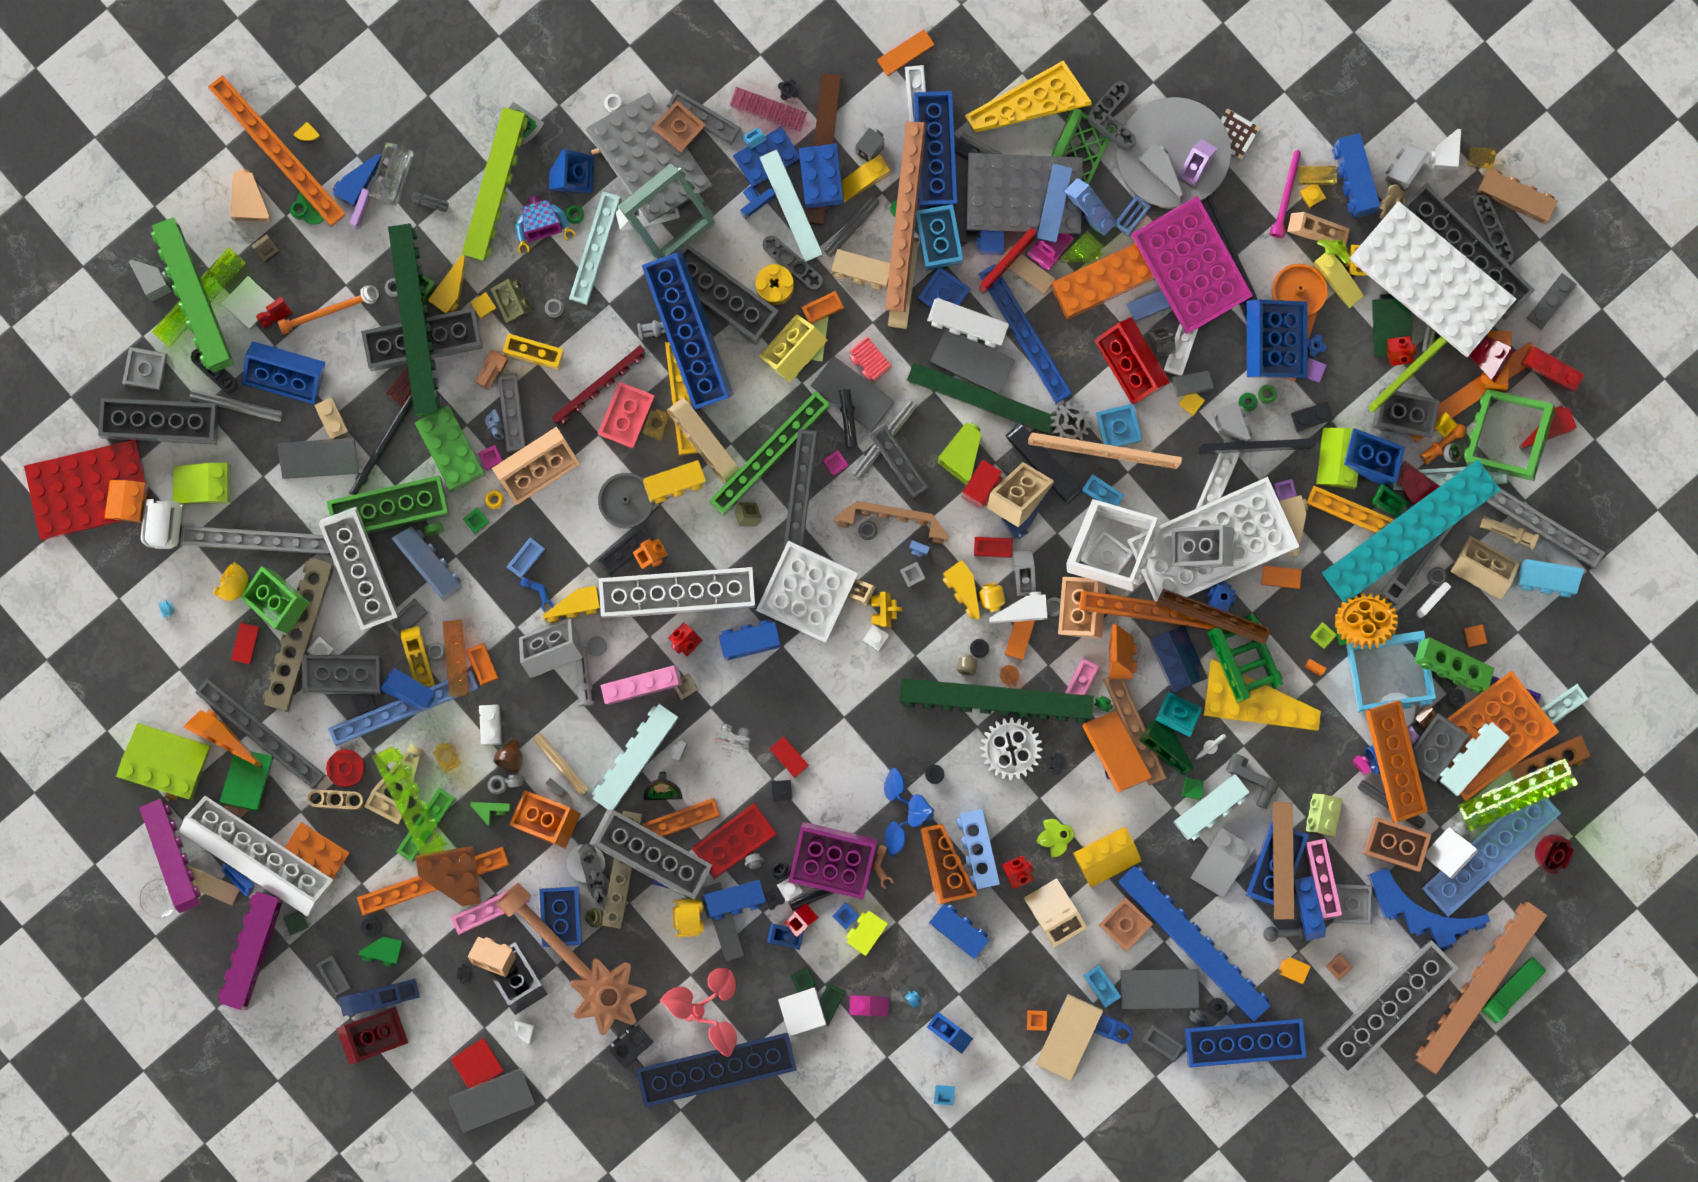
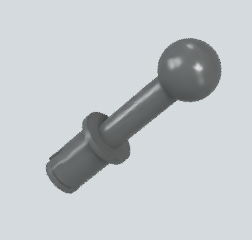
[1263,924,1305,942]

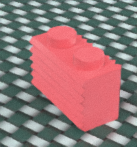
[849,336,892,382]

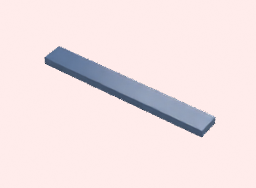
[328,671,479,746]

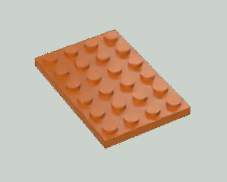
[1447,671,1559,801]

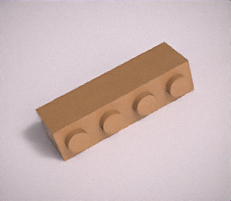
[1476,169,1558,225]

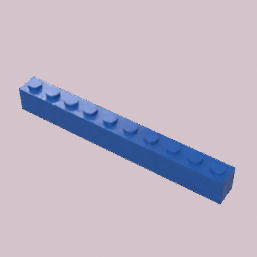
[1117,866,1270,1022]

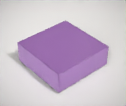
[1307,358,1326,383]
[1273,479,1297,501]

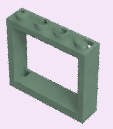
[618,163,715,260]

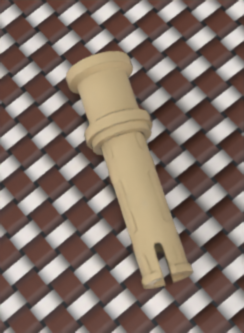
[1480,516,1539,550]

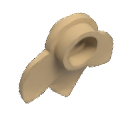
[1380,184,1406,219]

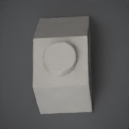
[1013,550,1036,596]

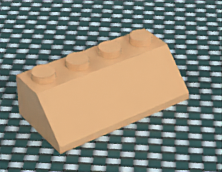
[492,427,580,505]

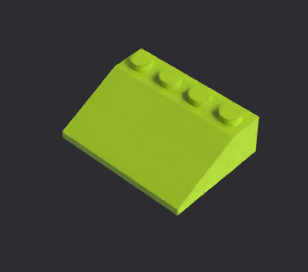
[116,723,211,801]

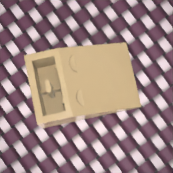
[1024,878,1087,948]

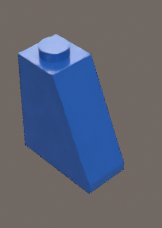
[380,668,435,710]

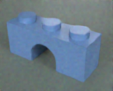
[1064,178,1117,236]

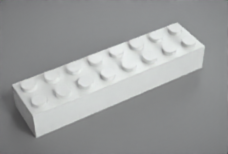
[598,567,755,619]
[179,796,333,917]

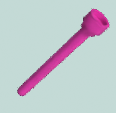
[1269,150,1301,238]

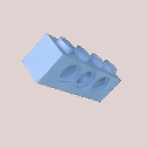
[957,809,1000,890]

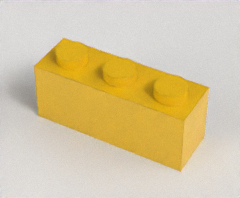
[502,333,564,371]
[643,460,706,504]

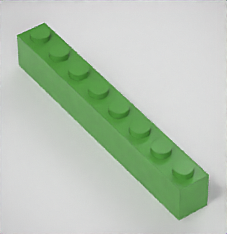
[709,391,830,516]

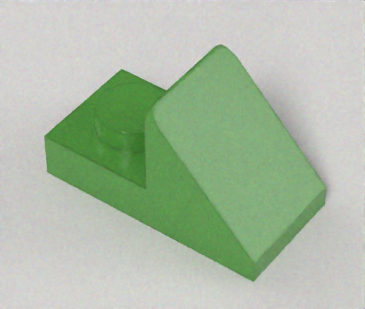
[471,802,511,827]

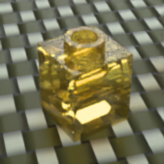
[643,409,670,441]
[432,742,462,773]

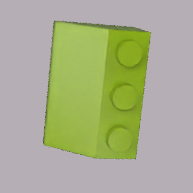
[1316,428,1363,490]

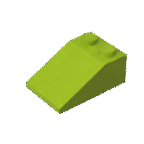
[173,463,231,504]

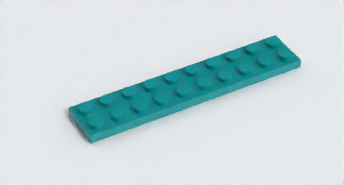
[1322,459,1501,603]

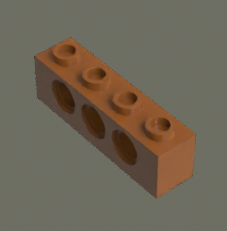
[1509,735,1590,790]

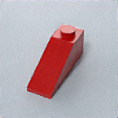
[1519,406,1577,450]

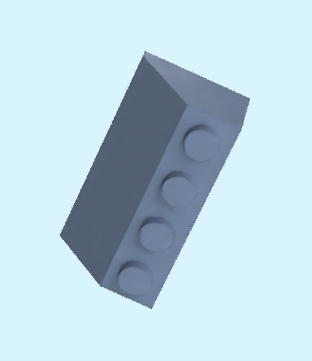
[392,526,461,601]

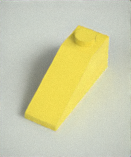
[1313,252,1364,308]

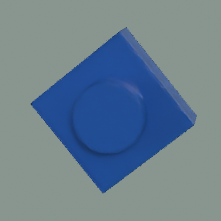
[832,903,859,930]

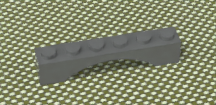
[1380,524,1455,606]

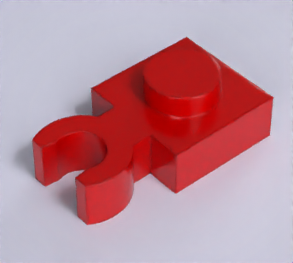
[256,297,292,328]

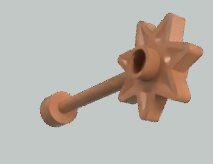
[496,883,647,1035]

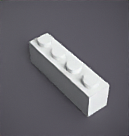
[927,298,1009,348]

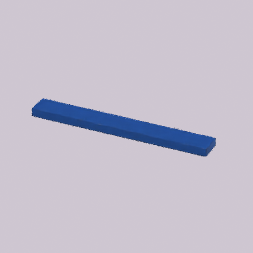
[978,264,1072,404]

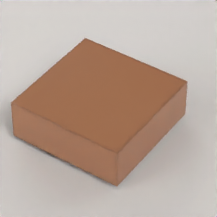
[1325,953,1353,981]

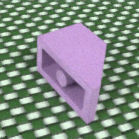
[1178,139,1218,186]

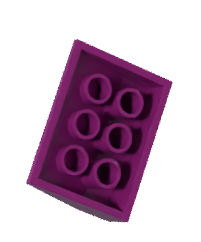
[788,822,878,900]

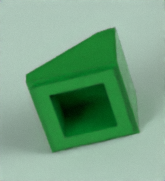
[1181,777,1204,800]

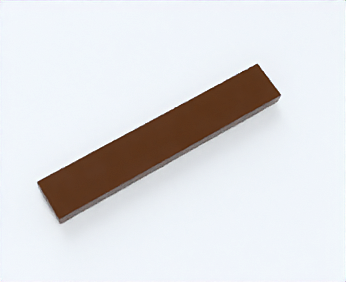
[1157,589,1271,644]

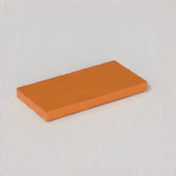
[1082,710,1152,793]

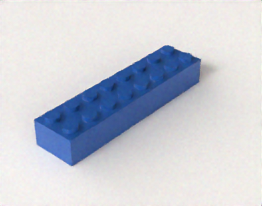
[642,251,734,410]

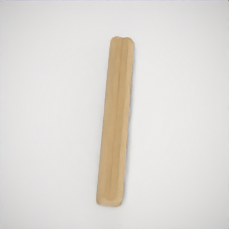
[533,733,589,796]

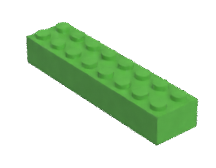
[151,217,235,373]

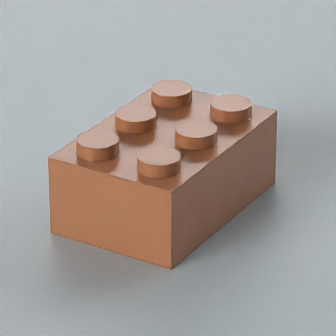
[1362,817,1431,872]

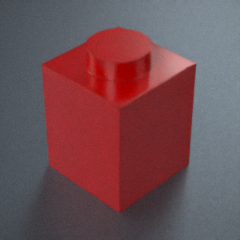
[784,904,819,937]

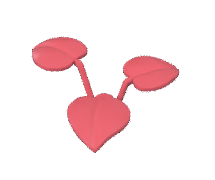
[660,968,737,1057]

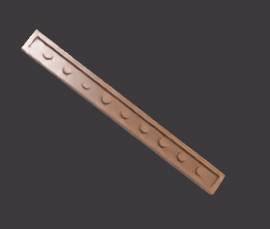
[885,121,926,312]

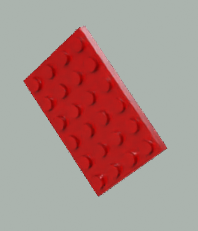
[24,440,150,540]

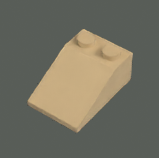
[987,462,1054,527]

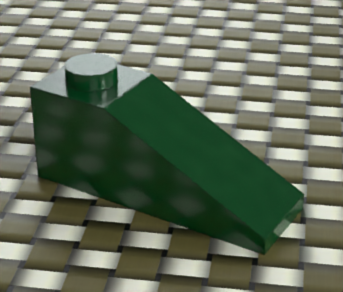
[1139,719,1194,775]

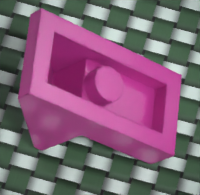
[849,996,889,1016]

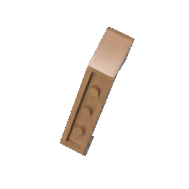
[834,501,948,544]

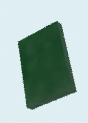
[1372,299,1412,357]

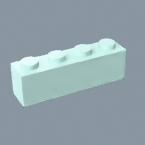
[1440,722,1510,796]
[1173,774,1249,841]

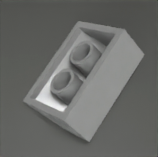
[519,617,583,678]

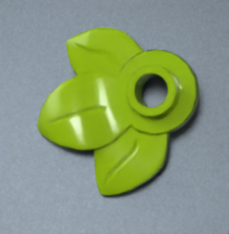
[1317,239,1351,263]
[1037,819,1074,857]

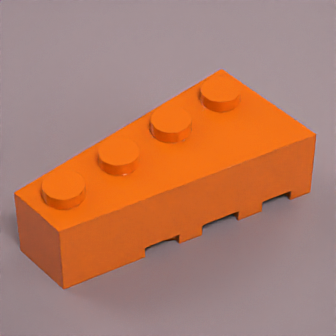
[920,824,978,905]

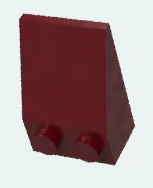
[336,1007,408,1065]

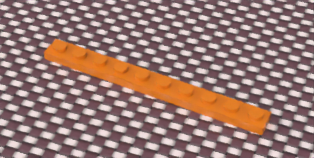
[208,75,346,227]

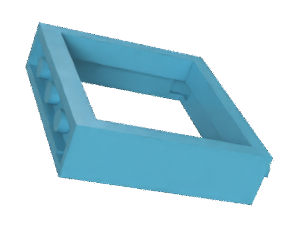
[1346,631,1436,715]

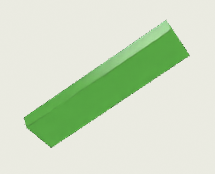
[396,787,456,863]

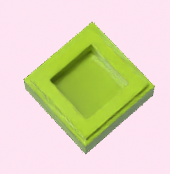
[1310,622,1337,649]

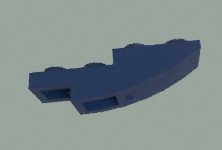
[338,978,420,1016]

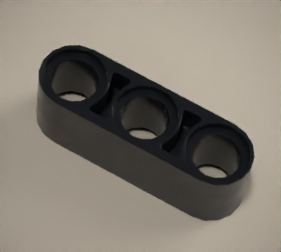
[191,349,238,394]

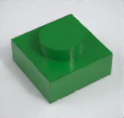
[462,507,490,535]

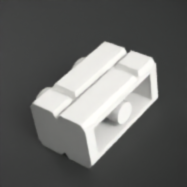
[479,705,502,746]

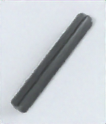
[824,196,879,257]
[1357,780,1426,829]

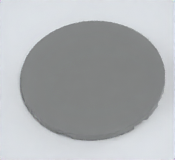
[1117,97,1231,209]

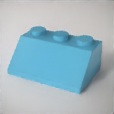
[1517,559,1584,598]

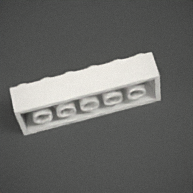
[319,507,398,631]

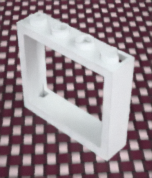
[1066,499,1160,591]

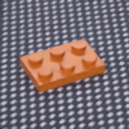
[284,822,350,880]

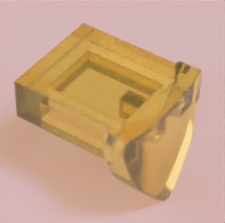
[1467,147,1496,170]

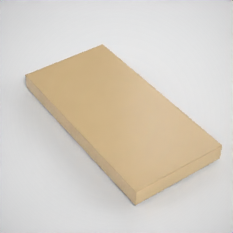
[1036,994,1103,1081]

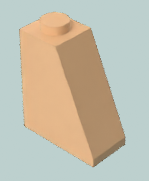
[230,169,271,222]

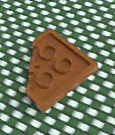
[415,846,481,906]

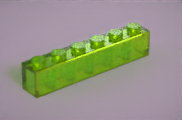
[152,247,246,348]

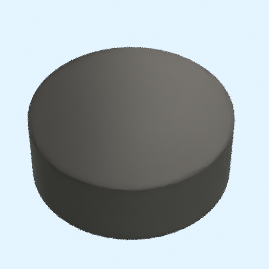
[587,636,607,656]

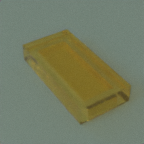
[1297,166,1337,185]

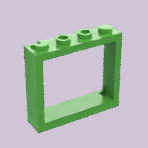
[1464,389,1555,481]

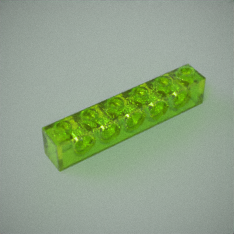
[372,746,446,855]
[1458,758,1577,831]

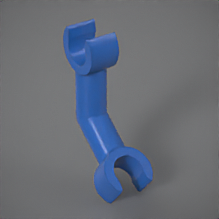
[520,577,554,612]

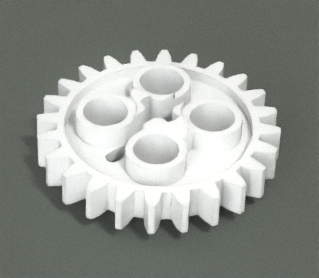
[980,718,1043,780]

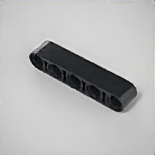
[1005,423,1082,504]

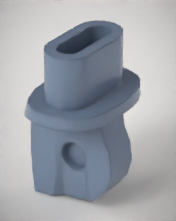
[485,409,504,440]

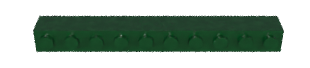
[388,223,442,417]
[900,678,1094,723]

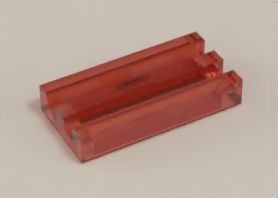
[386,366,411,406]

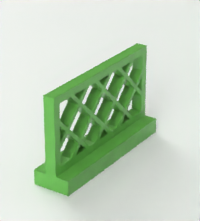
[1051,108,1114,185]

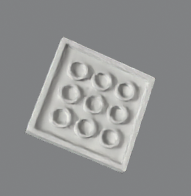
[756,541,858,643]

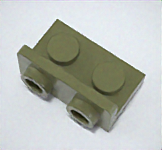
[491,278,533,323]

